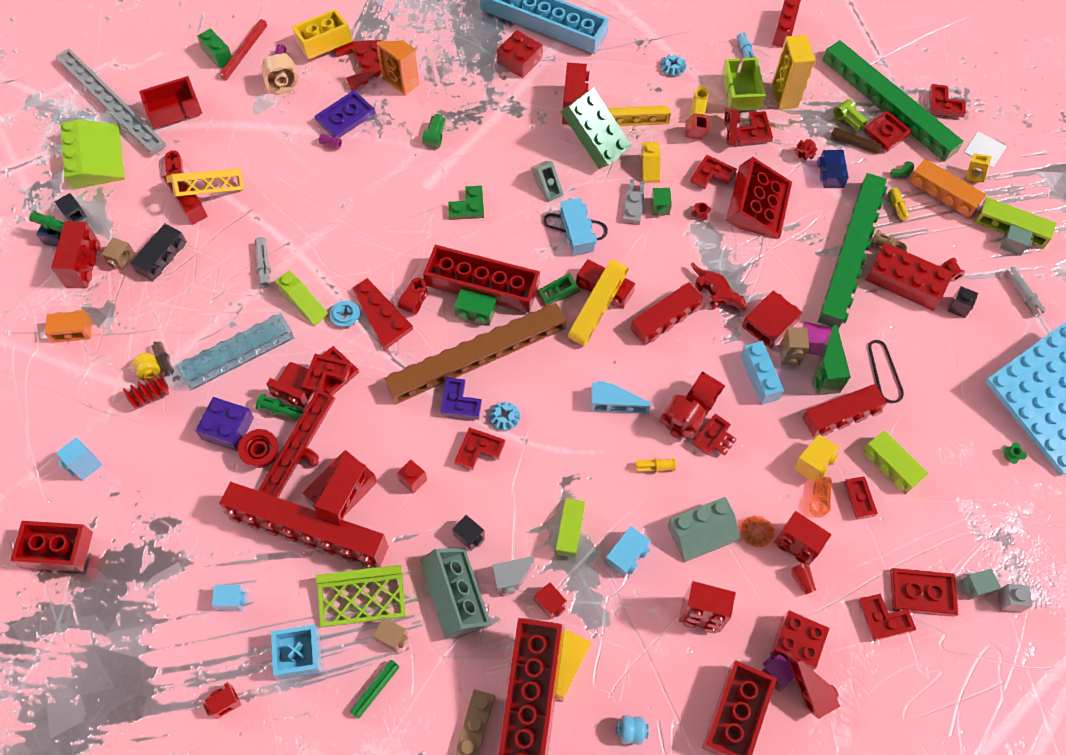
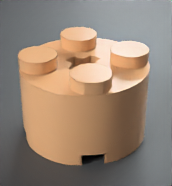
[261,53,299,94]

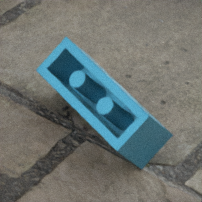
[560,198,597,256]
[741,341,784,405]

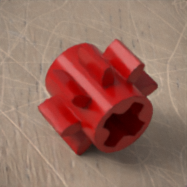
[795,139,818,160]

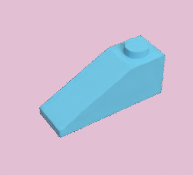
[591,381,651,414]

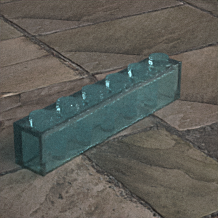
[176,313,295,391]

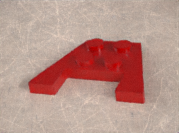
[334,40,383,91]

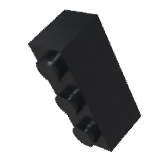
[130,223,187,281]

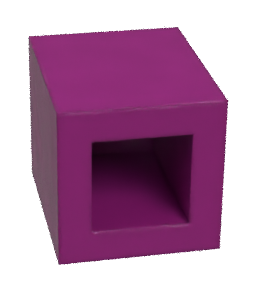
[762,653,795,692]

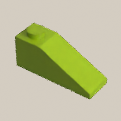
[275,270,329,326]

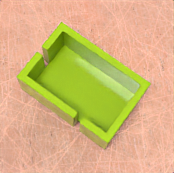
[722,57,766,111]

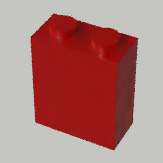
[742,290,803,349]

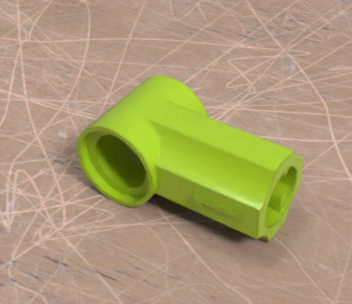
[833,99,869,132]

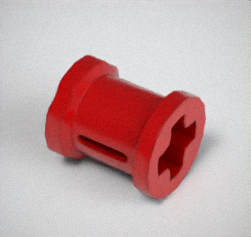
[941,257,966,282]

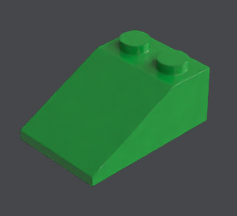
[812,325,851,395]

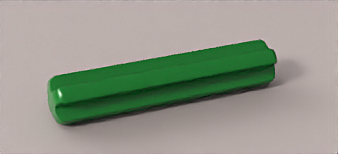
[350,660,399,719]

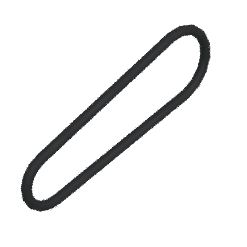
[543,213,608,240]
[869,340,904,403]

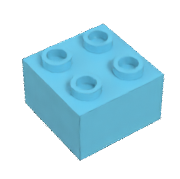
[271,624,322,680]

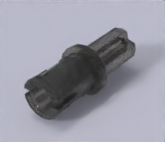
[151,341,174,376]

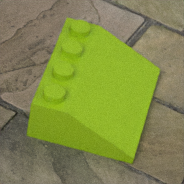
[60,120,125,190]

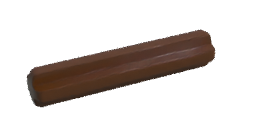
[831,128,881,154]

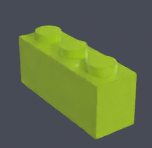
[863,430,929,494]

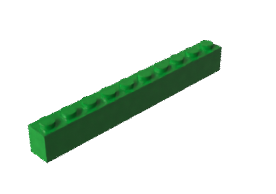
[822,40,964,162]
[817,173,888,329]

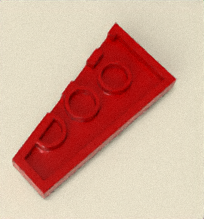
[353,278,413,351]

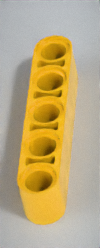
[568,259,629,347]

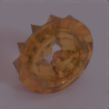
[741,515,774,547]

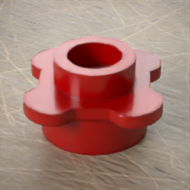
[691,202,711,221]

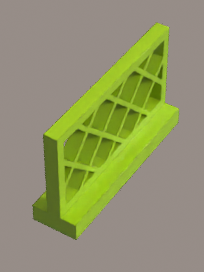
[316,565,406,627]

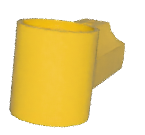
[689,86,709,117]

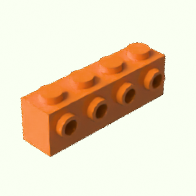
[909,158,987,218]

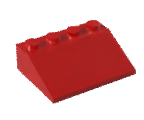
[726,156,792,239]

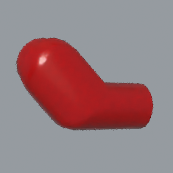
[302,448,320,467]

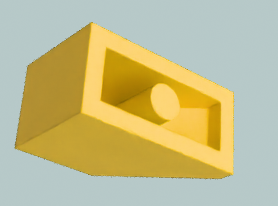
[640,142,661,183]

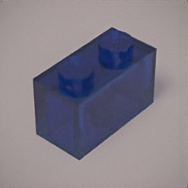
[817,150,849,188]

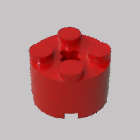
[686,371,726,417]
[659,395,706,439]

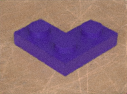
[440,377,482,420]

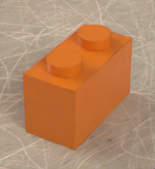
[45,310,92,343]

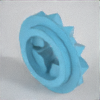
[660,53,687,76]
[330,300,360,328]
[489,400,520,431]

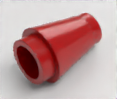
[790,562,816,595]

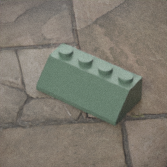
[420,548,491,639]

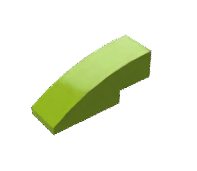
[555,498,586,558]

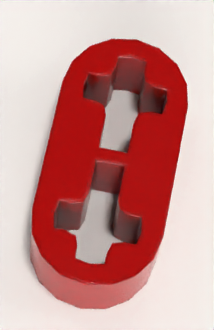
[164,150,184,174]

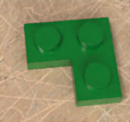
[448,185,484,220]

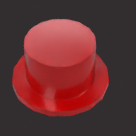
[238,429,279,468]

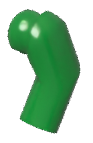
[890,161,914,178]

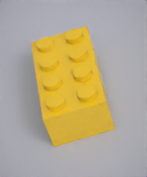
[771,35,816,110]

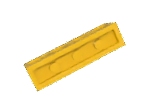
[608,105,671,126]
[166,168,244,197]

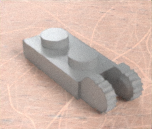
[623,179,645,225]

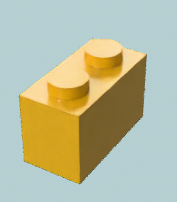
[794,435,840,483]

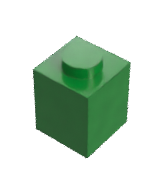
[651,187,672,216]

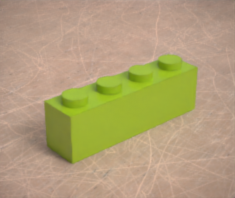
[974,197,1057,249]

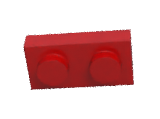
[844,476,878,520]

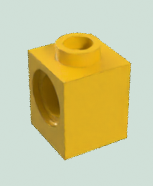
[966,153,992,183]

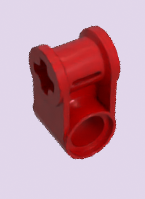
[398,277,428,315]

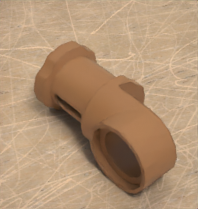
[871,229,908,252]

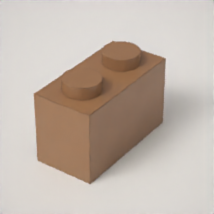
[780,327,809,367]

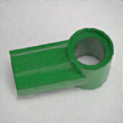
[422,114,446,148]

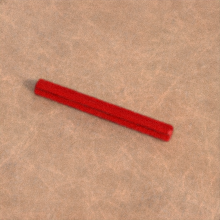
[219,19,267,80]

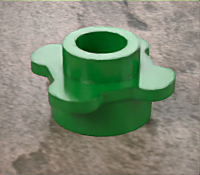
[1002,442,1027,464]

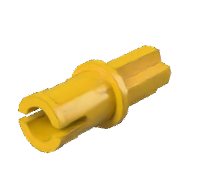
[888,188,910,221]
[636,457,676,473]

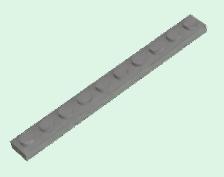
[55,48,166,156]

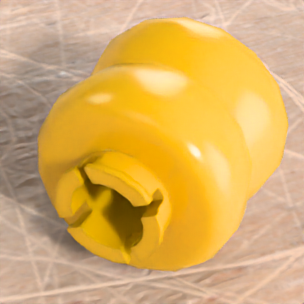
[132,353,160,381]

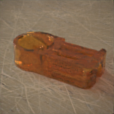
[808,476,832,518]

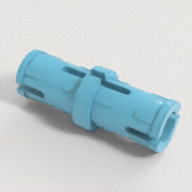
[736,32,755,58]

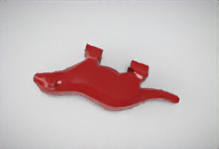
[691,262,747,311]

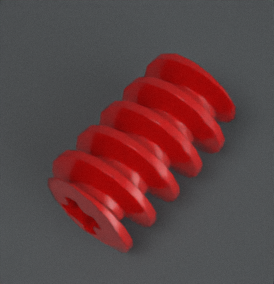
[123,372,169,409]

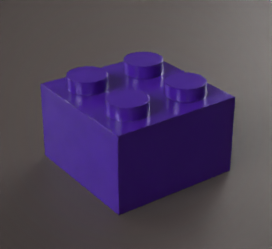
[195,397,254,452]

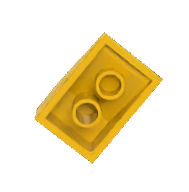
[556,629,592,702]

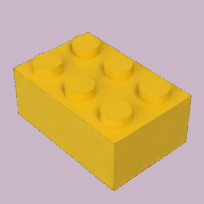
[291,9,353,59]

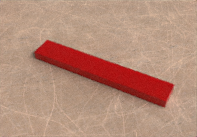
[258,388,336,498]

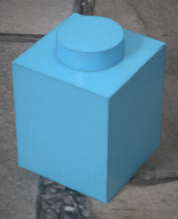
[211,585,247,611]

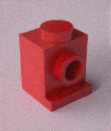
[203,682,242,719]

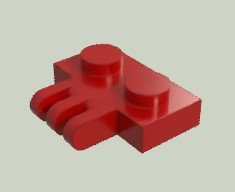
[692,413,737,455]

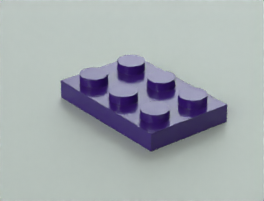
[314,90,376,138]

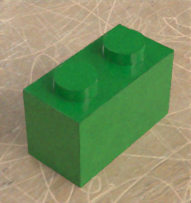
[197,28,232,68]
[454,289,497,325]

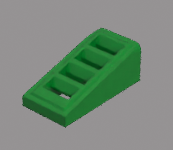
[538,272,580,305]

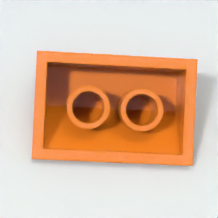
[376,40,419,96]

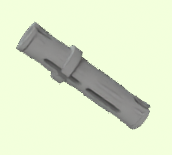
[255,237,271,288]
[1004,266,1047,317]

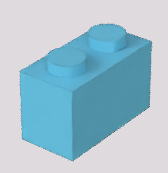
[56,437,103,480]
[605,526,651,578]

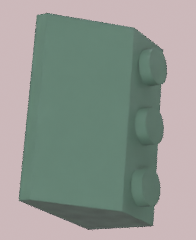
[667,496,740,562]

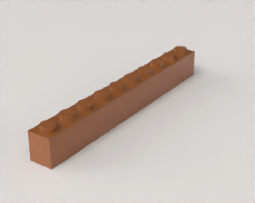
[384,303,566,404]

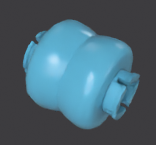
[616,715,649,745]

